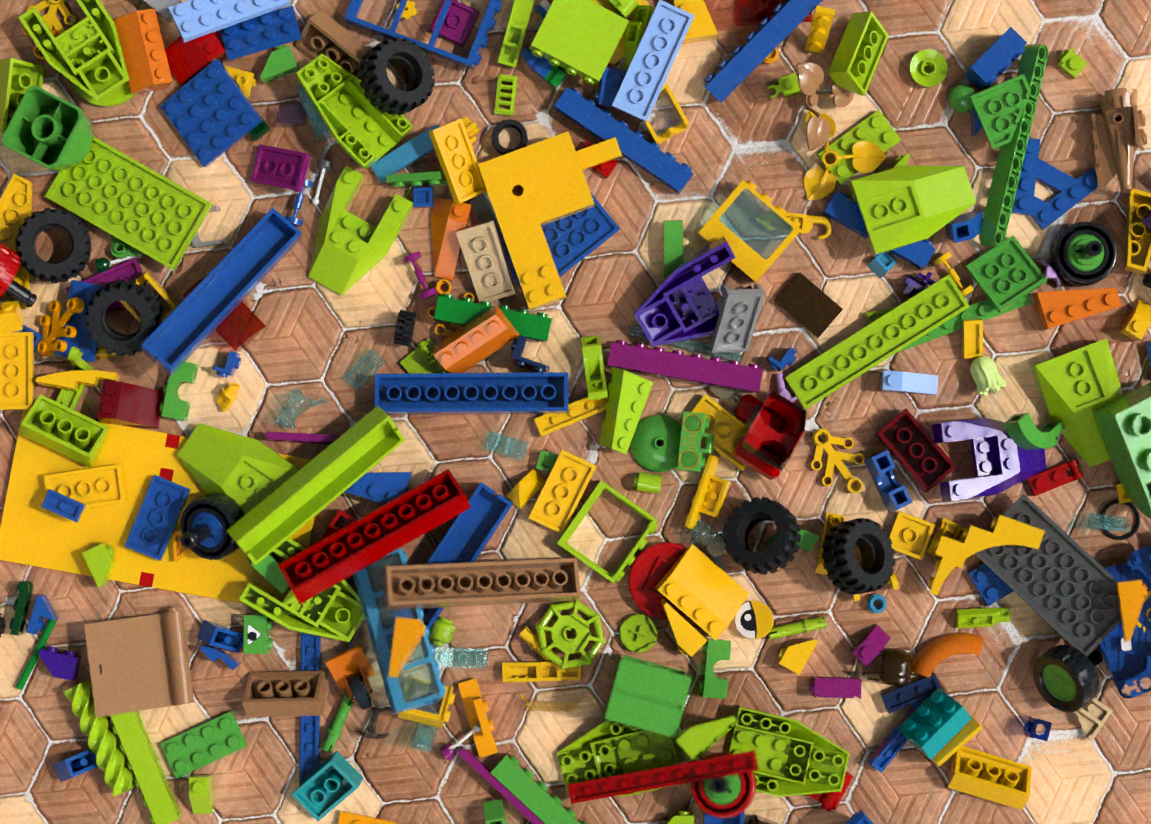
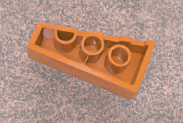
[1032,288,1122,330]

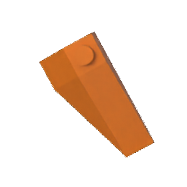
[431,198,472,281]

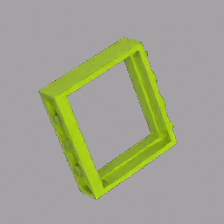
[557,481,658,583]

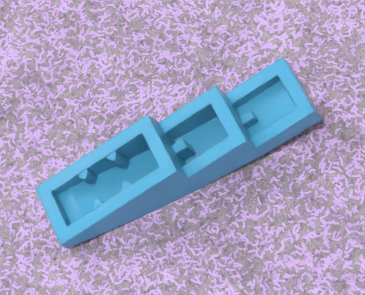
[371,124,440,182]

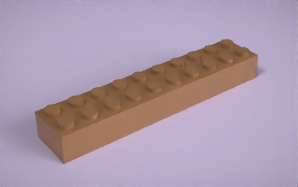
[382,558,581,610]

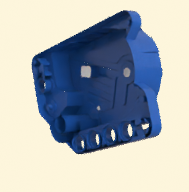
[1098,545,1151,699]

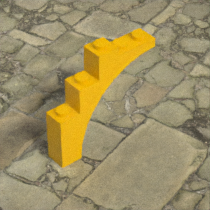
[927,514,1045,596]

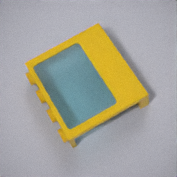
[698,180,801,283]

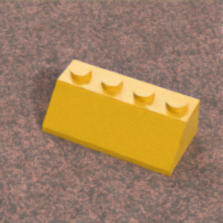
[947,746,1032,810]

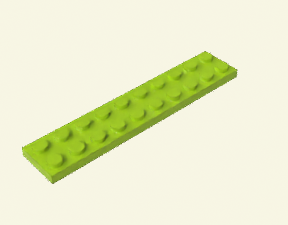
[785,274,970,410]

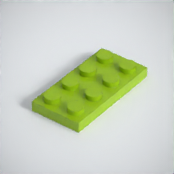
[817,110,901,186]

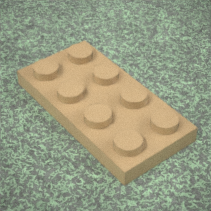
[456,220,517,303]

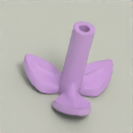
[1037,260,1060,288]
[775,373,798,402]

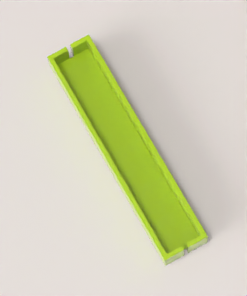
[227,406,405,566]

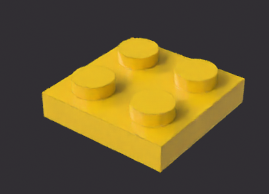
[888,511,935,560]

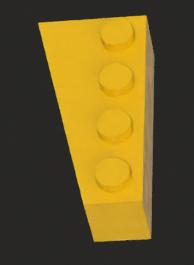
[672,0,718,44]

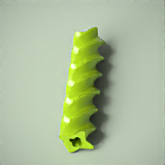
[64,680,136,797]

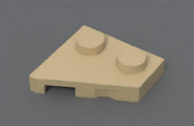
[1073,698,1113,741]

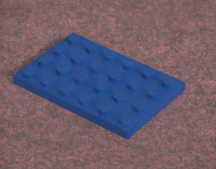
[497,193,620,291]

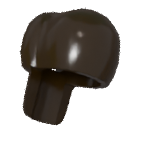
[862,648,913,686]

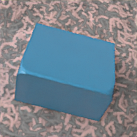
[867,252,897,278]

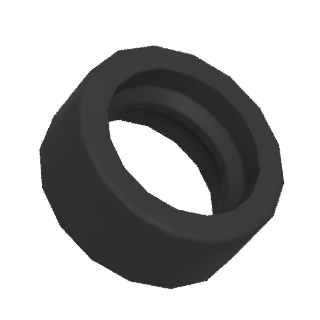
[491,119,528,155]

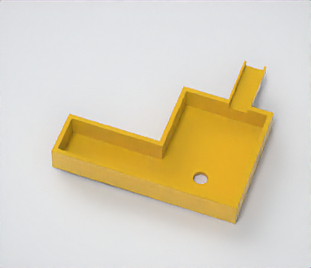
[478,131,622,311]

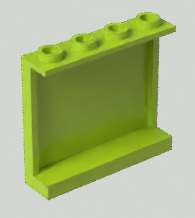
[529,0,629,85]

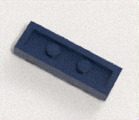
[881,673,942,714]

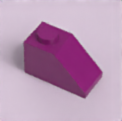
[850,624,890,666]

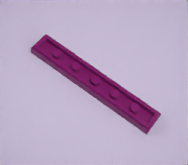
[458,746,545,824]

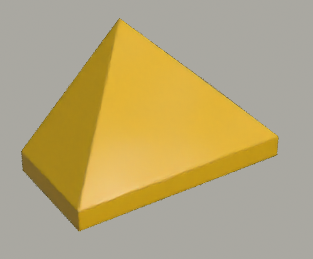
[507,469,546,509]

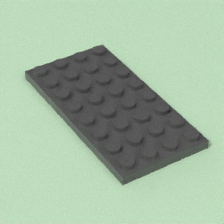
[975,493,1121,656]

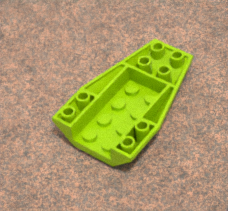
[295,54,414,169]

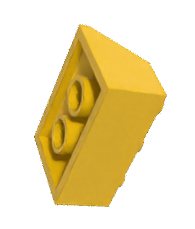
[931,712,983,766]

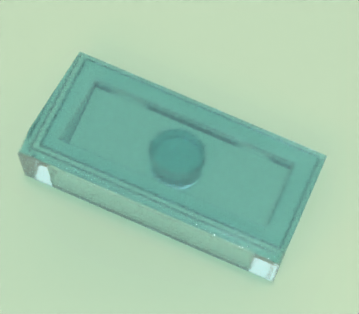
[1088,513,1131,532]

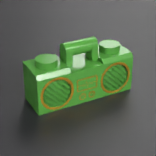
[676,411,714,472]

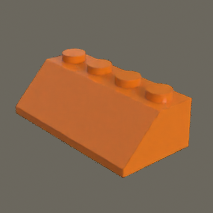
[113,9,173,94]
[433,305,520,373]

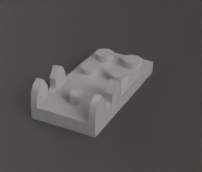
[710,284,765,353]

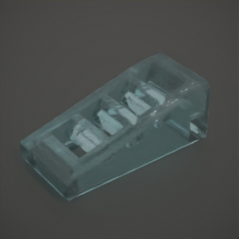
[344,349,386,390]

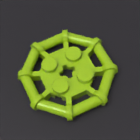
[535,599,606,670]

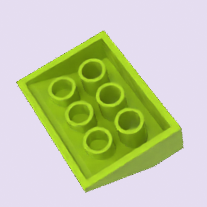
[676,716,736,762]

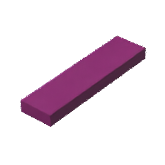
[266,431,342,444]

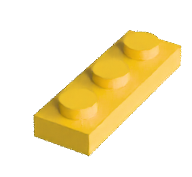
[804,5,835,54]

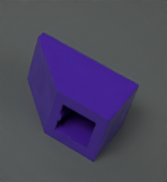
[39,646,81,681]

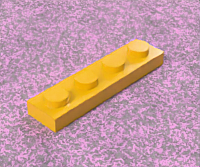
[534,397,609,437]

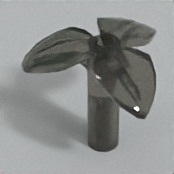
[355,707,389,740]

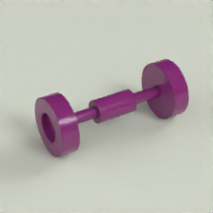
[402,251,438,301]

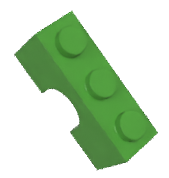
[160,362,199,421]
[699,638,731,699]

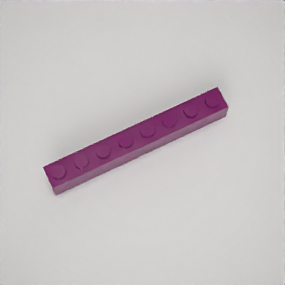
[607,340,763,393]

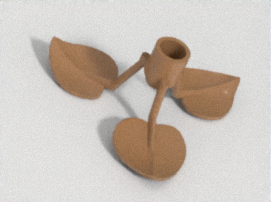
[795,62,855,151]

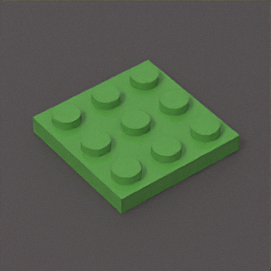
[965,235,1047,313]

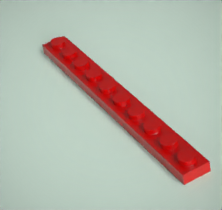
[567,750,759,804]

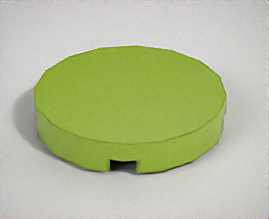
[619,614,658,653]

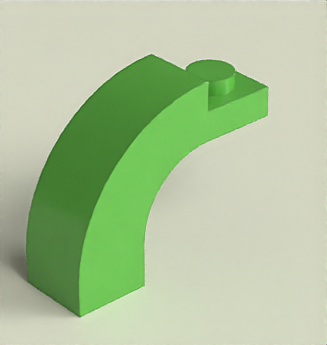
[1003,413,1065,450]

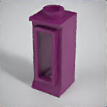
[809,676,861,699]

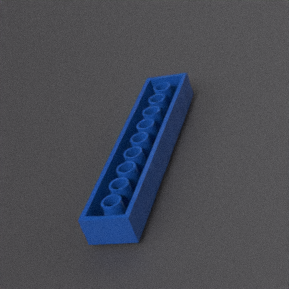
[375,372,569,415]

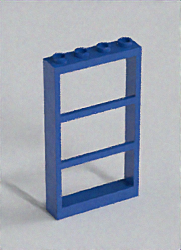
[344,0,503,70]

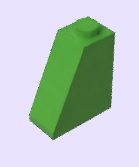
[246,552,291,594]

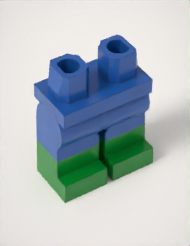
[520,35,568,90]

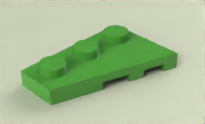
[386,171,448,188]

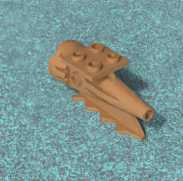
[1091,88,1148,192]

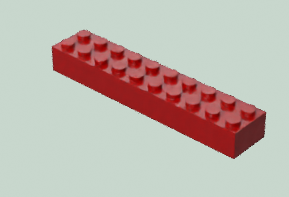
[278,469,471,604]

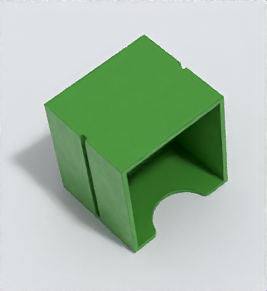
[604,654,692,738]

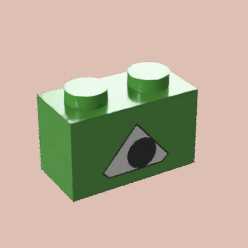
[244,614,273,654]

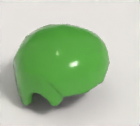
[948,83,977,113]

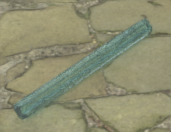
[630,325,741,362]

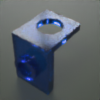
[1024,716,1052,741]

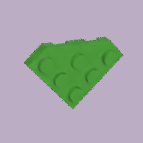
[969,74,1031,150]

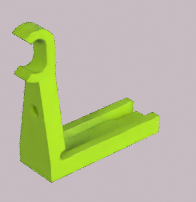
[56,346,94,410]

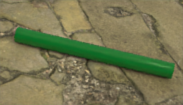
[15,619,57,690]

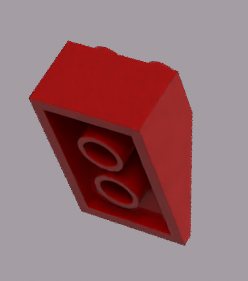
[165,32,227,86]

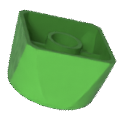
[2,85,93,171]

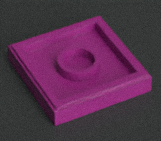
[429,0,480,47]

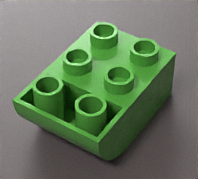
[1092,382,1151,519]

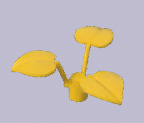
[804,111,886,200]

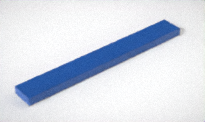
[299,632,321,786]

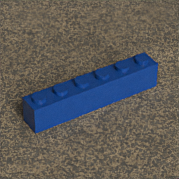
[823,191,936,270]

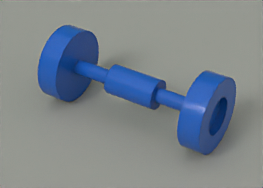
[284,179,314,227]

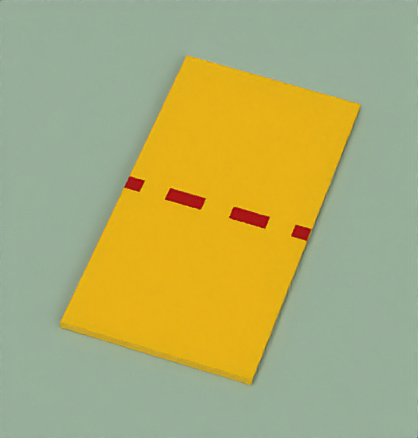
[0,410,315,604]

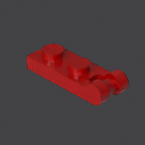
[1027,459,1084,496]

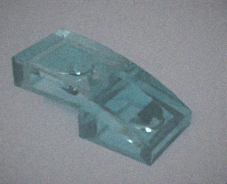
[469,192,500,230]
[484,431,529,461]

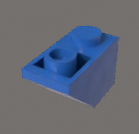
[945,211,983,243]

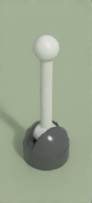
[312,158,333,205]

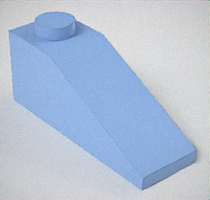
[879,370,938,395]

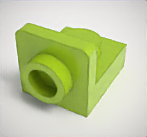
[1056,47,1087,79]

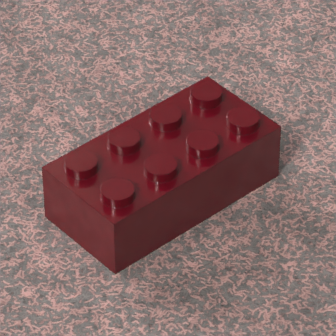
[874,408,957,492]

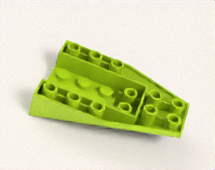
[848,166,976,257]
[1030,338,1123,467]
[177,423,300,515]
[729,705,850,797]
[556,720,681,797]

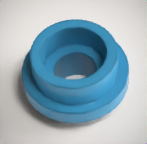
[867,594,887,613]

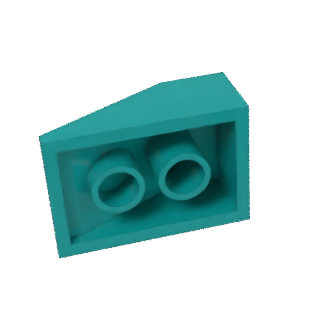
[291,751,363,821]

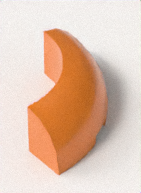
[912,633,984,678]

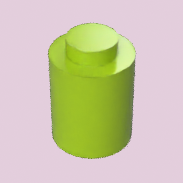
[633,472,662,494]

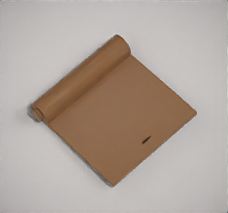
[84,607,194,717]

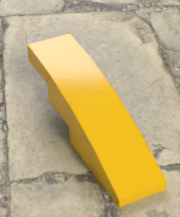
[35,370,120,392]
[502,661,583,682]

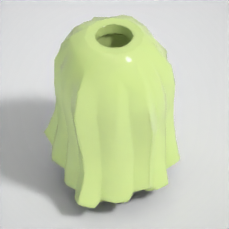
[970,356,1006,396]

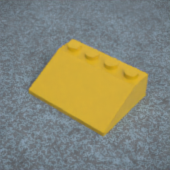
[654,544,749,640]

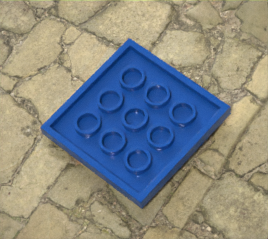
[160,59,263,167]

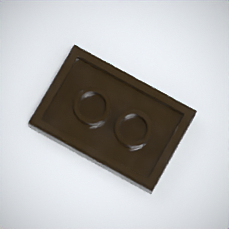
[774,272,843,339]

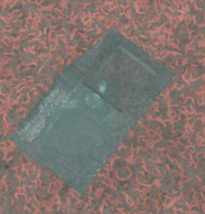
[412,723,438,753]

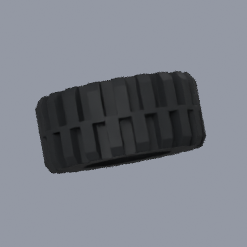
[358,37,435,115]
[15,208,91,283]
[84,279,163,356]
[723,497,801,575]
[821,518,895,595]

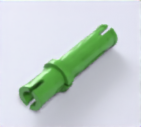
[321,695,354,753]

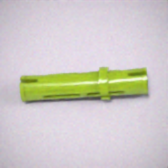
[769,616,827,640]

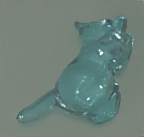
[275,390,328,430]
[690,520,727,571]

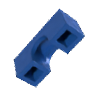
[864,450,913,512]

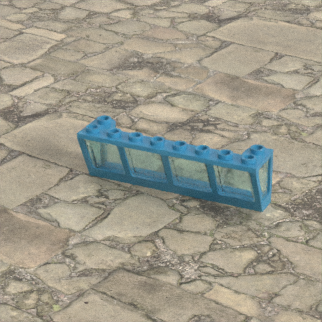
[353,547,446,715]

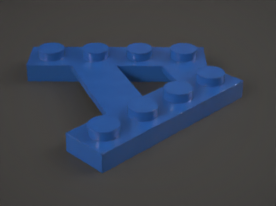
[1012,138,1098,230]

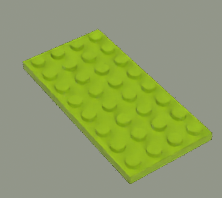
[45,136,213,271]

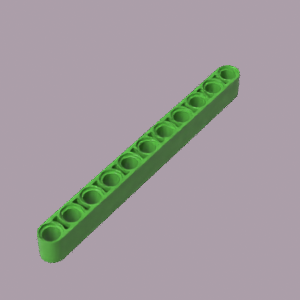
[979,44,1048,247]

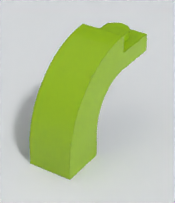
[581,335,608,400]

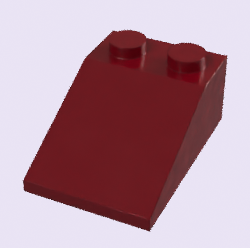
[97,380,164,429]

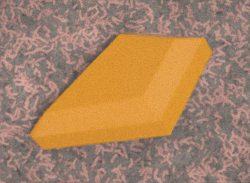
[172,530,191,562]

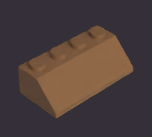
[296,10,370,80]
[242,671,326,717]

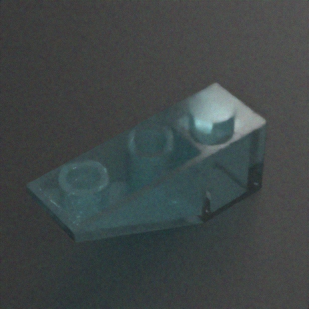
[425,646,488,668]

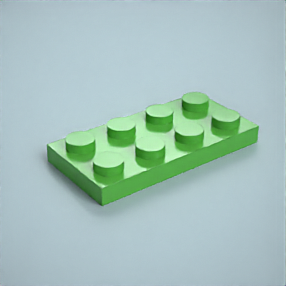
[161,711,248,779]

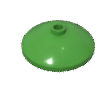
[631,415,681,472]

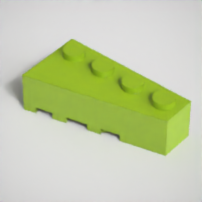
[599,367,653,454]

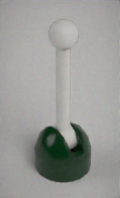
[95,253,143,273]

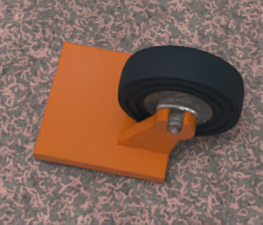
[325,645,375,709]

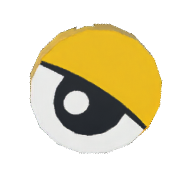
[735,601,774,640]

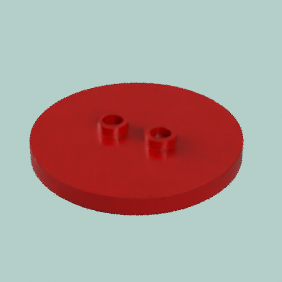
[628,542,688,620]

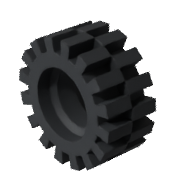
[394,310,416,346]

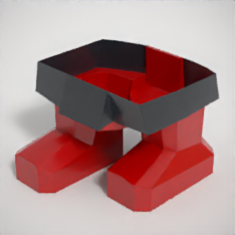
[732,390,806,480]

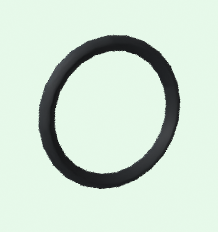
[1100,500,1140,540]

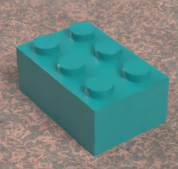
[898,687,972,760]

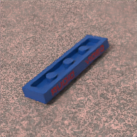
[867,701,920,773]

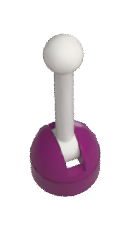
[440,724,481,761]

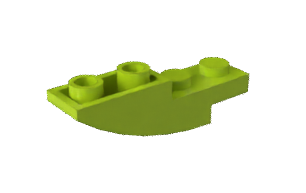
[497,0,534,68]
[625,5,655,72]

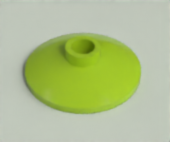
[909,49,948,87]

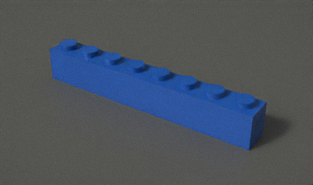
[703,0,823,103]
[554,87,693,195]

